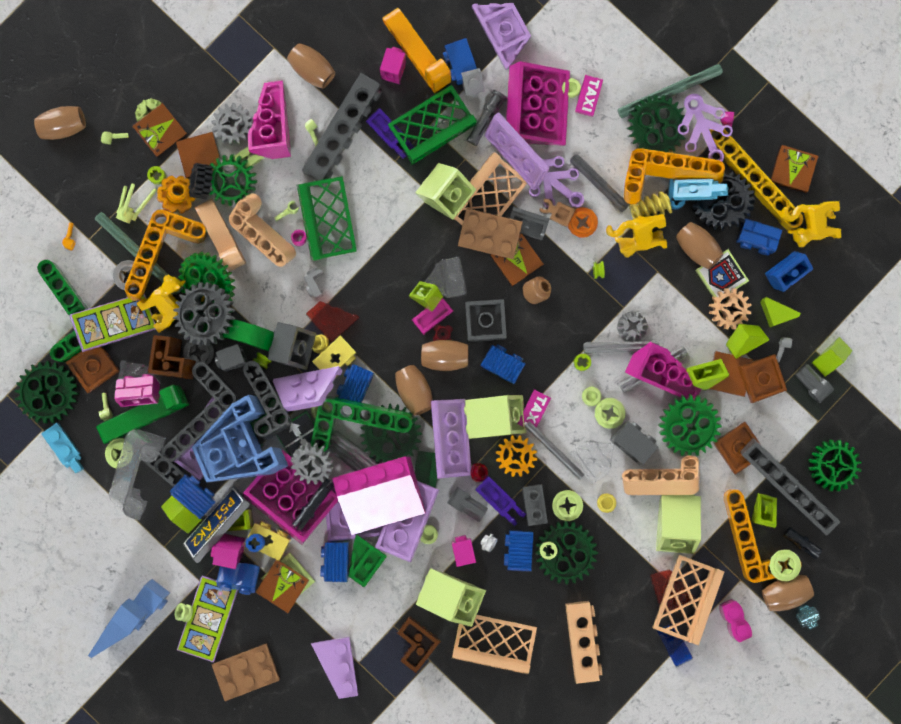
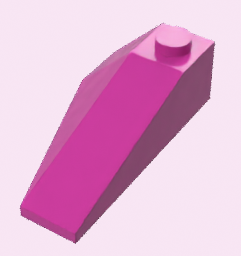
[248,80,291,159]
[625,342,702,399]

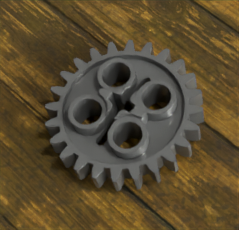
[173,282,235,346]

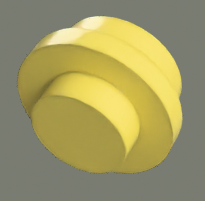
[312,334,329,354]
[597,493,616,513]

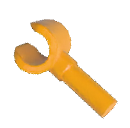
[62,223,76,251]

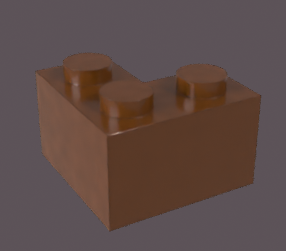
[148,335,196,380]
[397,616,440,673]

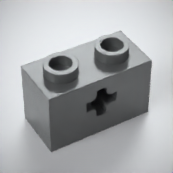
[215,344,248,373]
[522,484,548,526]

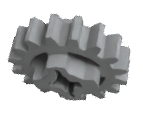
[211,103,253,145]
[291,443,334,484]

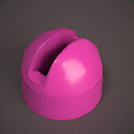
[720,111,734,127]
[291,230,307,247]

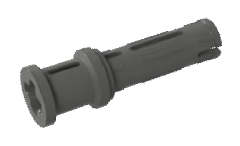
[466,90,508,146]

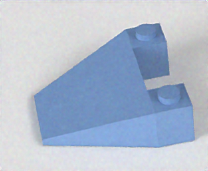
[192,395,288,482]
[88,579,170,658]

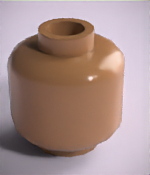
[523,276,551,304]

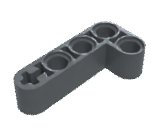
[243,361,292,440]

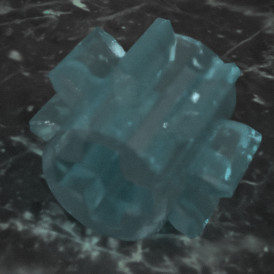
[796,604,820,629]

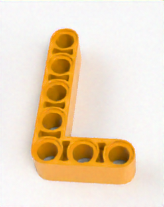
[382,8,451,93]
[624,148,725,204]
[125,209,206,301]
[723,489,802,583]

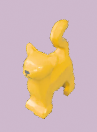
[782,201,841,248]
[606,214,667,257]
[137,274,205,333]

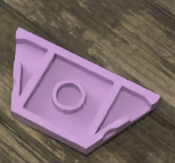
[472,3,531,70]
[273,366,342,412]

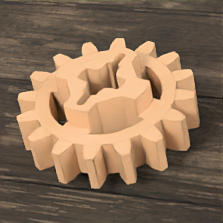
[709,288,751,329]

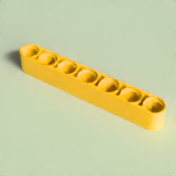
[710,129,803,230]

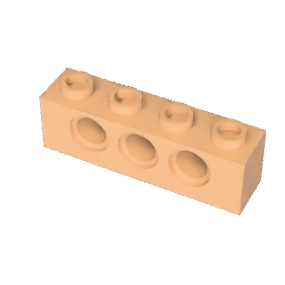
[565,601,602,684]

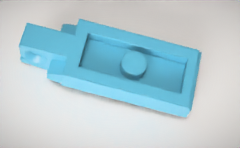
[673,179,728,200]
[42,423,84,473]

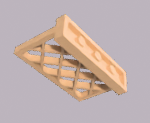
[454,152,527,226]
[653,555,724,646]
[452,615,537,674]

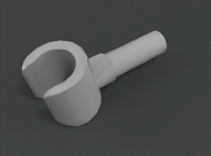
[776,337,792,363]

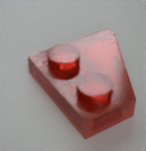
[306,301,359,343]
[650,569,698,612]

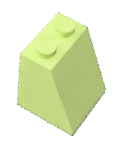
[415,163,476,220]
[464,395,526,439]
[656,494,701,554]
[416,568,486,627]

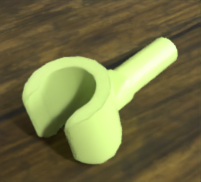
[305,119,318,147]
[101,132,128,144]
[274,201,299,221]
[98,393,113,421]

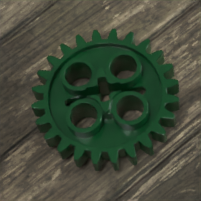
[626,95,687,153]
[15,361,79,424]
[360,403,422,463]
[535,521,598,584]

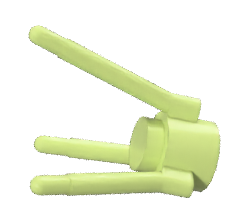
[116,184,157,224]

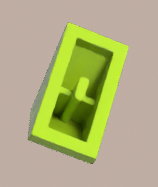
[409,281,443,312]
[760,297,801,327]
[726,324,769,359]
[812,337,853,377]
[686,359,729,391]
[751,493,777,528]
[161,496,202,534]
[226,509,254,532]

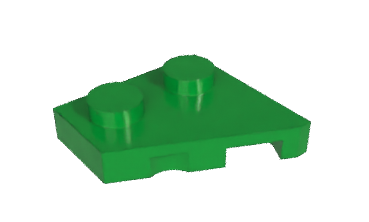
[348,534,387,587]

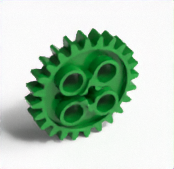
[178,251,236,312]
[658,394,722,456]

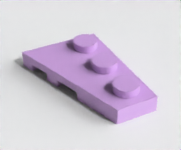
[311,637,359,699]

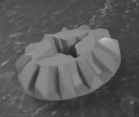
[113,260,144,291]
[617,311,648,342]

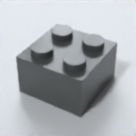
[465,299,507,342]
[268,322,317,370]
[610,421,658,465]

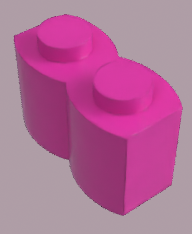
[719,599,752,643]

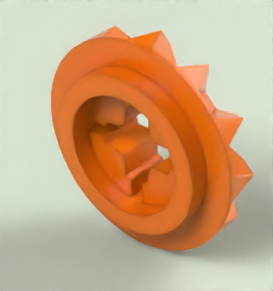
[568,207,598,238]

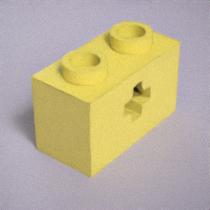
[312,336,357,378]
[245,521,291,561]

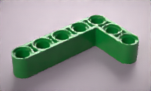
[37,260,88,362]
[189,312,274,352]
[96,385,189,444]
[311,396,414,452]

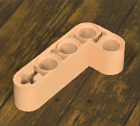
[229,193,296,267]
[195,198,246,272]
[622,455,700,495]

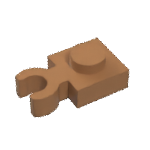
[539,199,575,228]

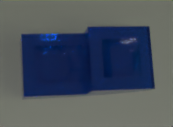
[657,622,693,668]

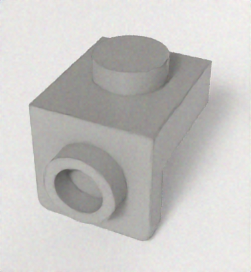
[461,68,485,96]
[304,268,324,299]

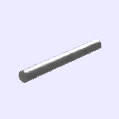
[524,421,585,480]

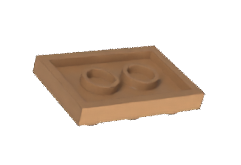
[458,208,523,259]
[212,643,280,701]

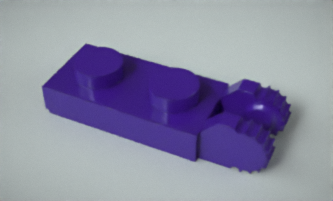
[366,108,415,159]
[475,476,526,526]

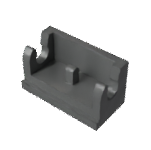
[510,206,550,241]

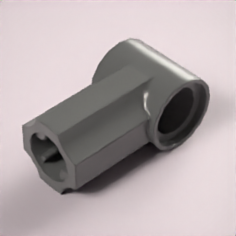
[795,364,834,403]
[447,487,488,522]

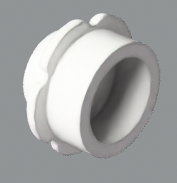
[480,534,498,552]

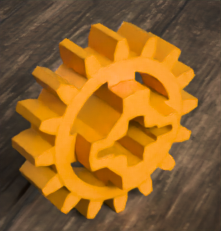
[496,435,537,477]

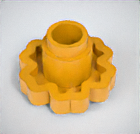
[157,175,196,214]

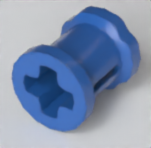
[245,534,265,552]

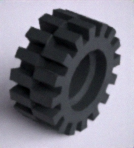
[189,163,213,200]

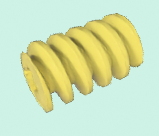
[629,191,672,219]

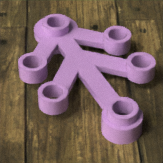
[678,94,733,162]
[529,156,584,209]

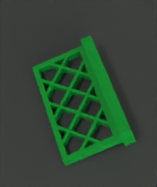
[388,85,477,165]
[296,176,357,261]

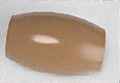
[287,43,335,89]
[34,106,86,140]
[676,222,724,269]
[421,340,469,371]
[395,365,433,416]
[762,575,814,611]

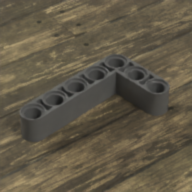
[161,363,239,462]

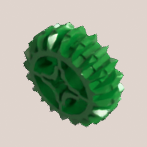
[209,154,257,206]
[808,440,862,492]

